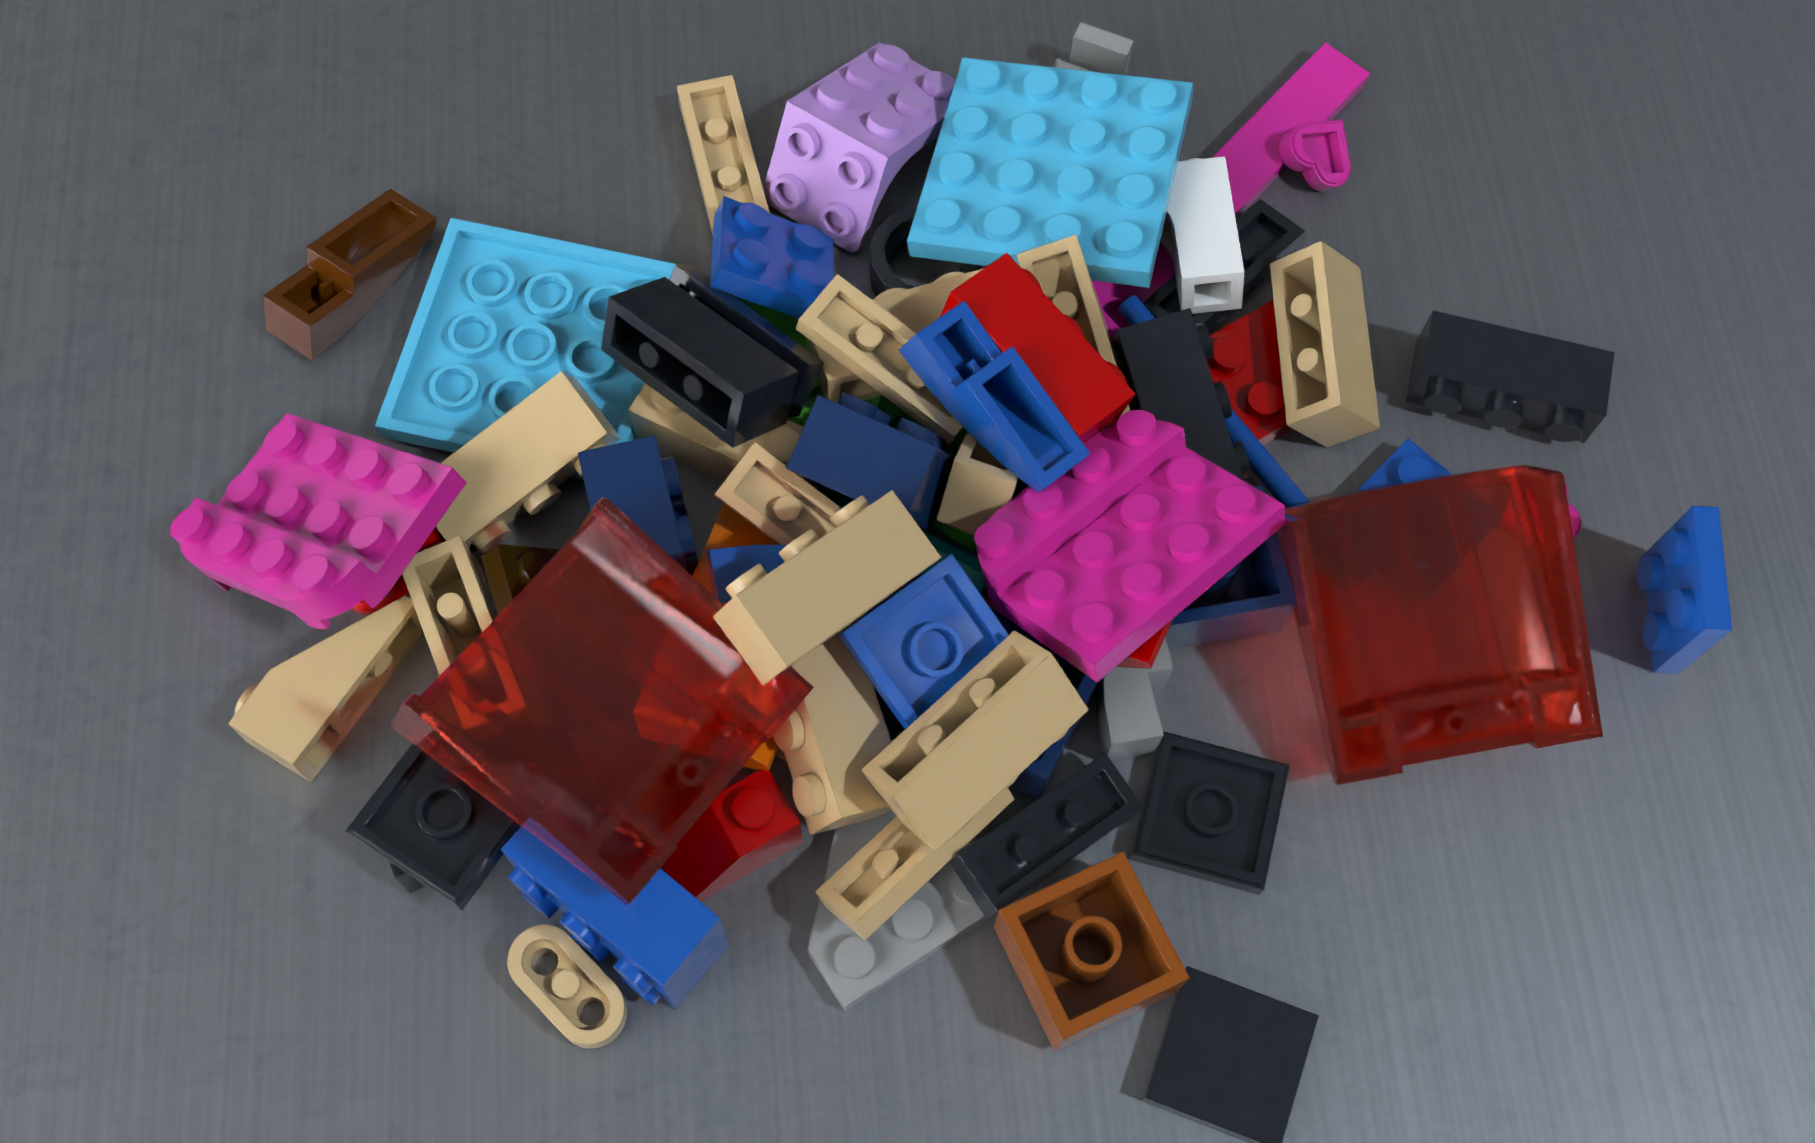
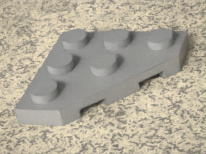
[808,736,1014,1011]

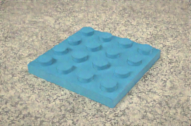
[907,57,1193,288]
[375,218,679,480]

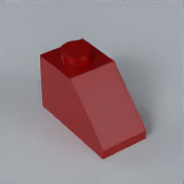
[653,769,803,902]

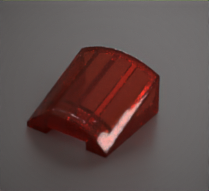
[1276,465,1603,785]
[390,497,814,905]

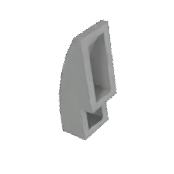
[1096,637,1173,762]

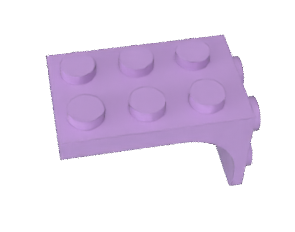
[763,42,955,252]

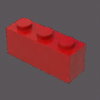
[940,253,1135,443]

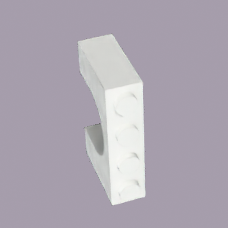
[1160,156,1244,314]

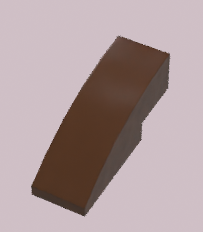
[263,188,436,361]

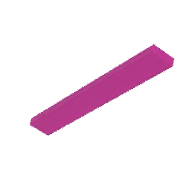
[1092,42,1370,346]

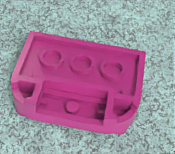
[974,410,1286,682]
[170,413,467,629]

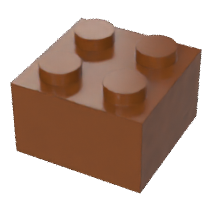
[993,851,1190,1052]

